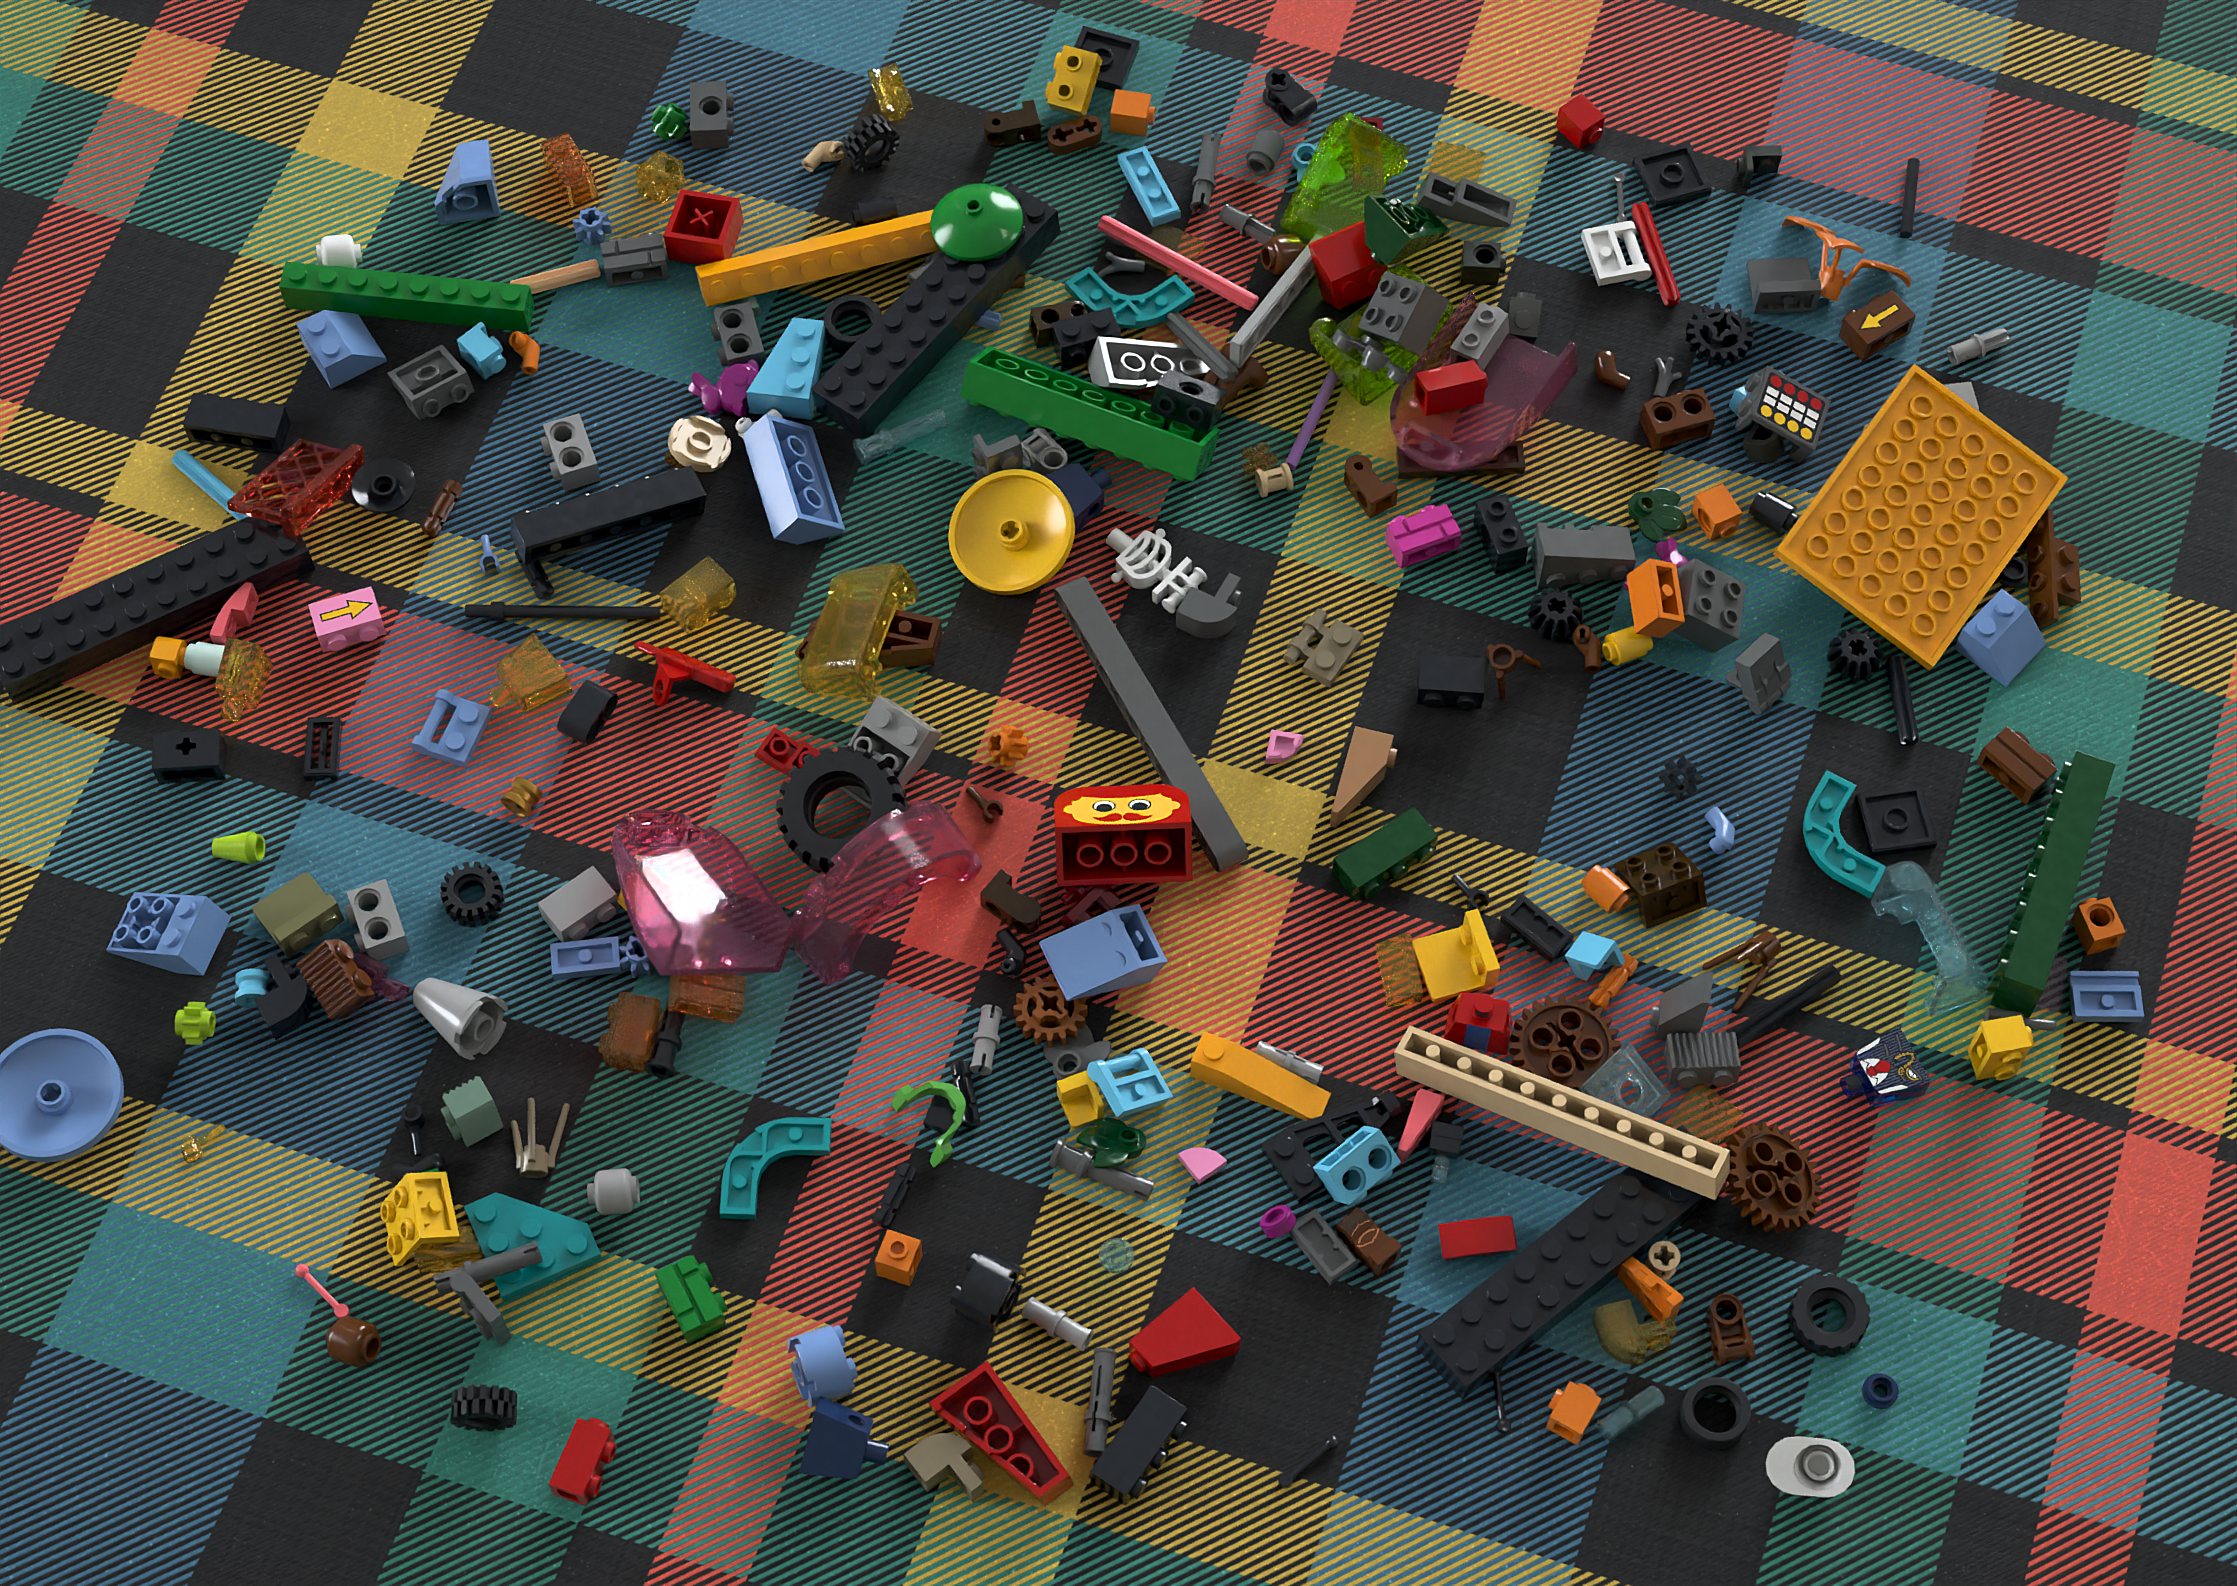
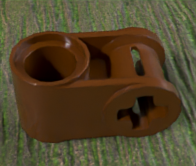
[1706,1294,1755,1367]

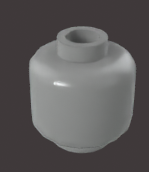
[587,1168,640,1215]

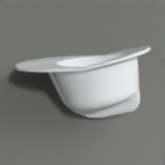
[1766,1436,1855,1497]

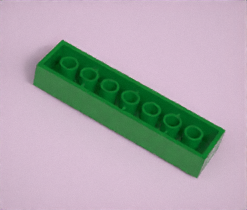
[960,346,1220,482]

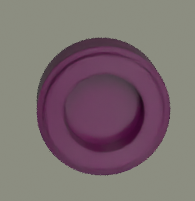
[1260,1205,1296,1238]

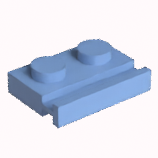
[2067,971,2144,1022]

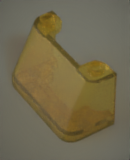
[797,563,919,703]

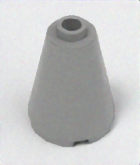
[413,977,508,1060]

